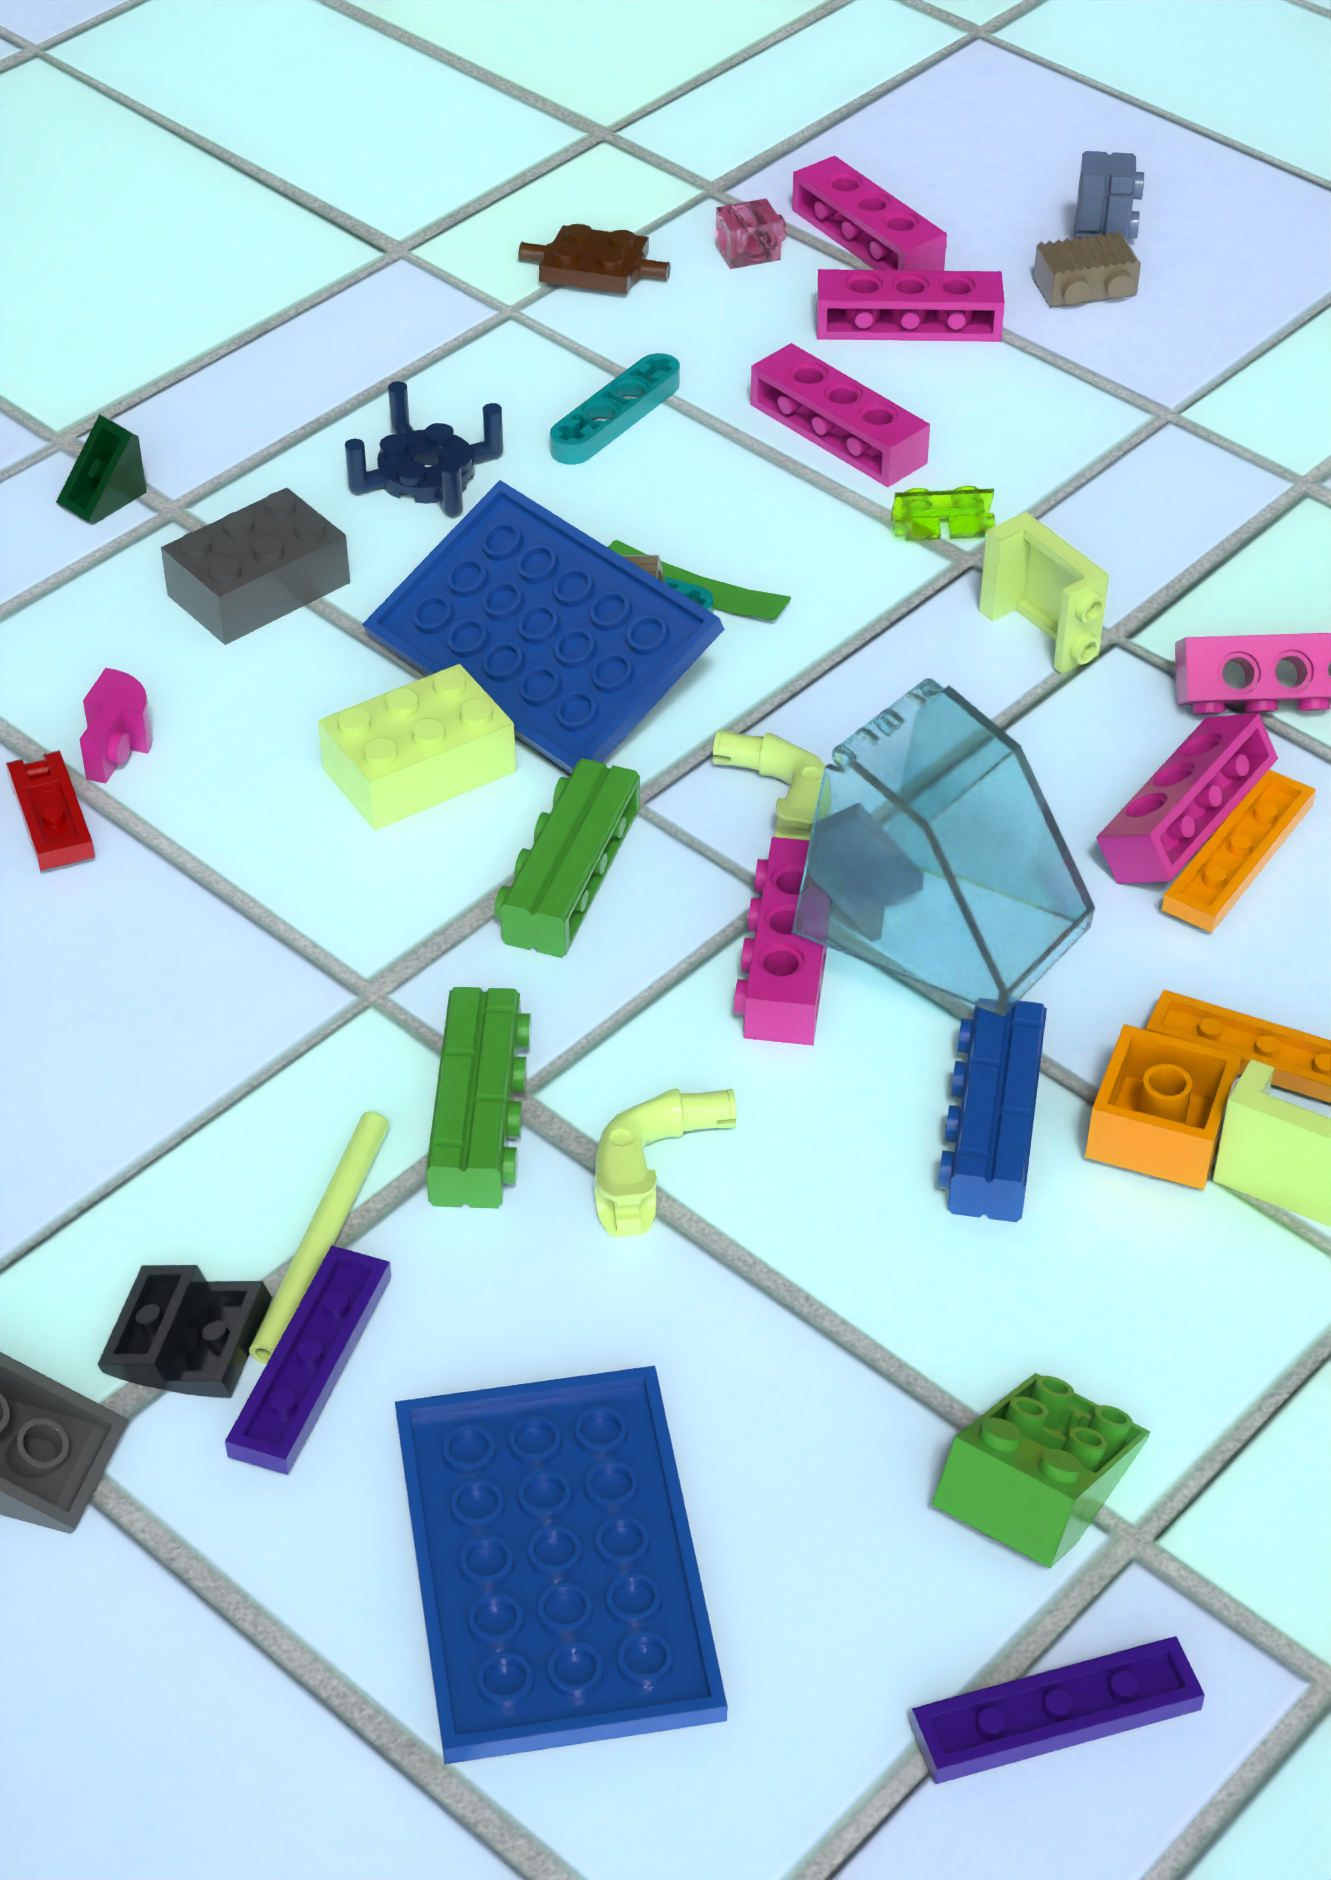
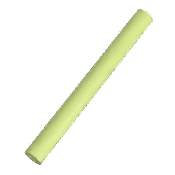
[249,1112,389,1365]

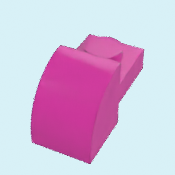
[79,667,153,784]

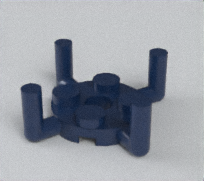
[345,381,504,517]

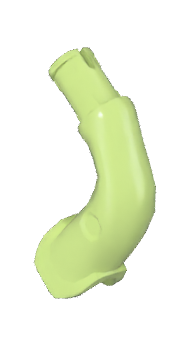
[713,730,834,841]
[594,1088,737,1237]

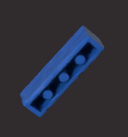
[938,996,1047,1223]

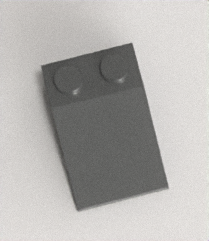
[0,1352,129,1534]

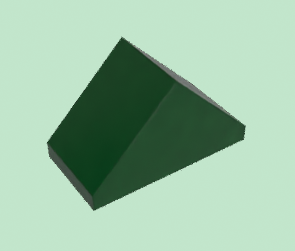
[56,414,147,525]

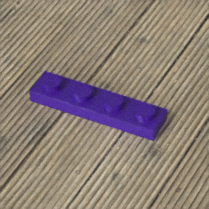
[225,1245,391,1475]
[910,1636,1205,1785]

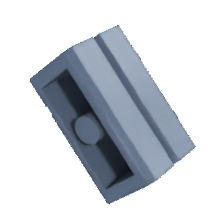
[1074,151,1144,242]

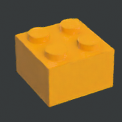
[1085,1024,1242,1190]

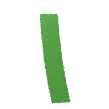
[608,540,791,620]

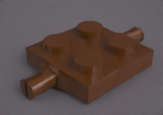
[518,224,671,294]

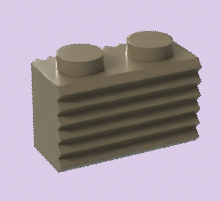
[1033,231,1141,308]

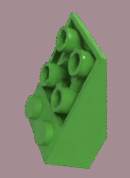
[931,1373,1151,1569]

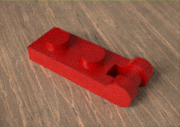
[6,750,95,871]

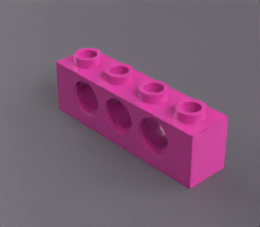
[792,155,947,271]
[816,269,1005,342]
[750,343,930,488]
[1175,633,1331,714]
[1096,713,1278,884]
[734,837,835,1046]

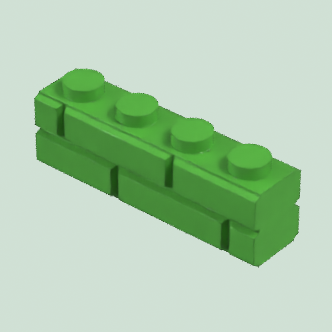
[494,758,640,958]
[426,987,532,1209]

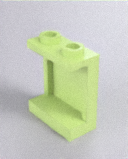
[979,512,1109,674]
[1213,1059,1331,1227]

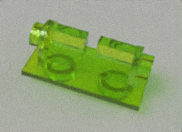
[890,486,995,541]

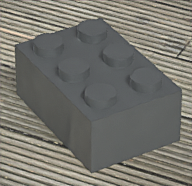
[161,487,350,645]

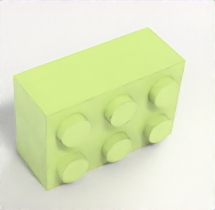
[318,663,516,831]

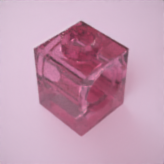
[715,198,787,269]

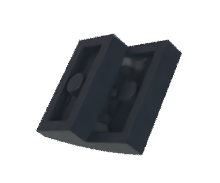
[97,1265,272,1398]

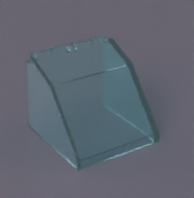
[792,678,1096,1017]

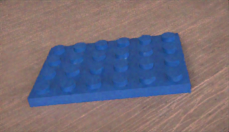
[362,480,725,774]
[395,1365,728,1765]

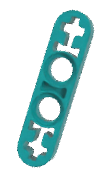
[550,353,680,465]

